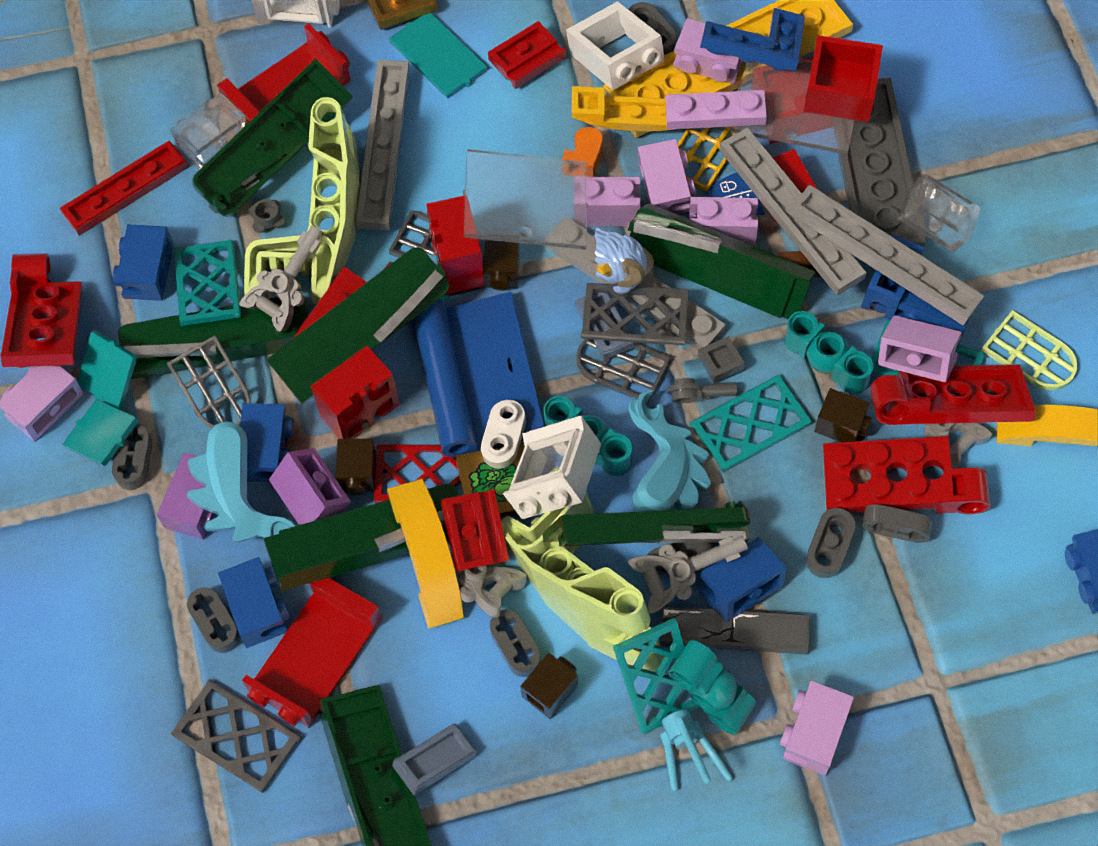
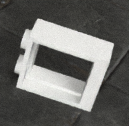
[566,1,665,90]

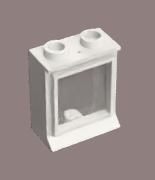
[251,0,340,27]
[503,416,601,519]

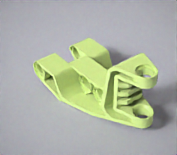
[244,97,361,304]
[501,468,664,671]

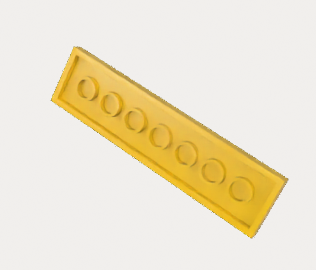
[603,0,853,138]

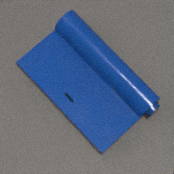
[411,291,545,457]

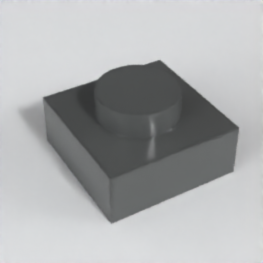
[698,336,745,383]

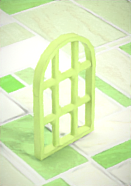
[981,310,1077,390]

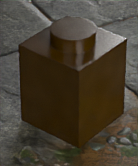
[483,236,520,291]
[814,388,872,442]
[336,438,376,495]
[520,653,578,719]

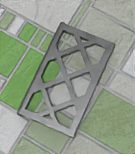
[580,283,688,346]
[171,679,302,793]

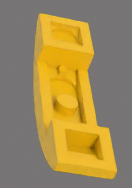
[571,86,701,132]
[996,405,1098,446]
[387,479,464,629]

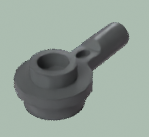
[668,378,737,404]

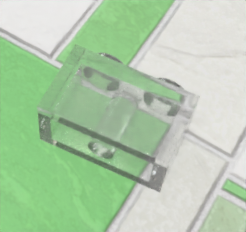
[170,93,247,170]
[898,173,981,253]

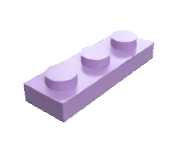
[665,90,766,130]

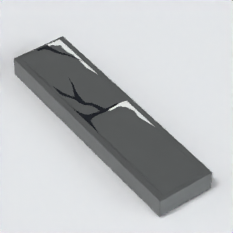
[660,606,809,655]

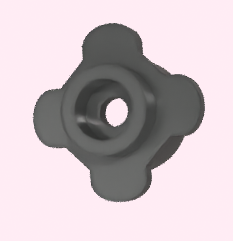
[249,199,285,233]

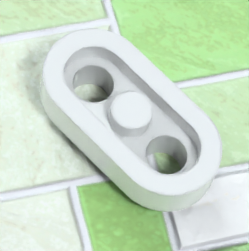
[481,400,526,469]

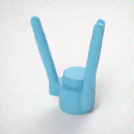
[660,710,733,791]

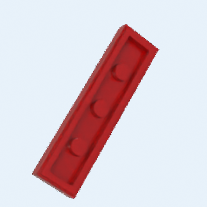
[59,140,189,236]

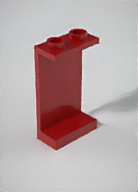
[217,23,351,126]
[242,578,382,728]

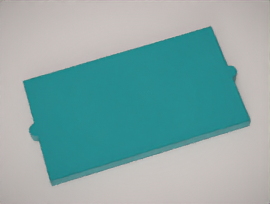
[389,13,487,99]

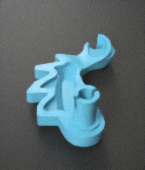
[628,390,711,512]
[187,421,298,543]

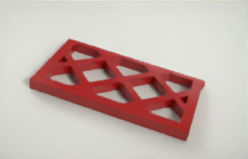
[374,444,461,503]

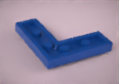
[700,8,805,72]

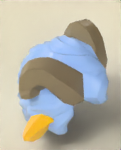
[594,227,654,294]

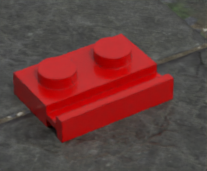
[488,21,566,89]
[441,489,509,572]

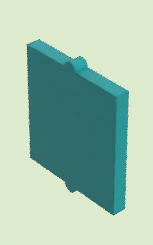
[77,330,138,410]
[62,399,139,467]

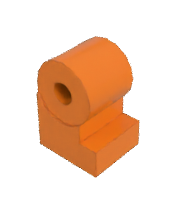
[562,127,603,178]

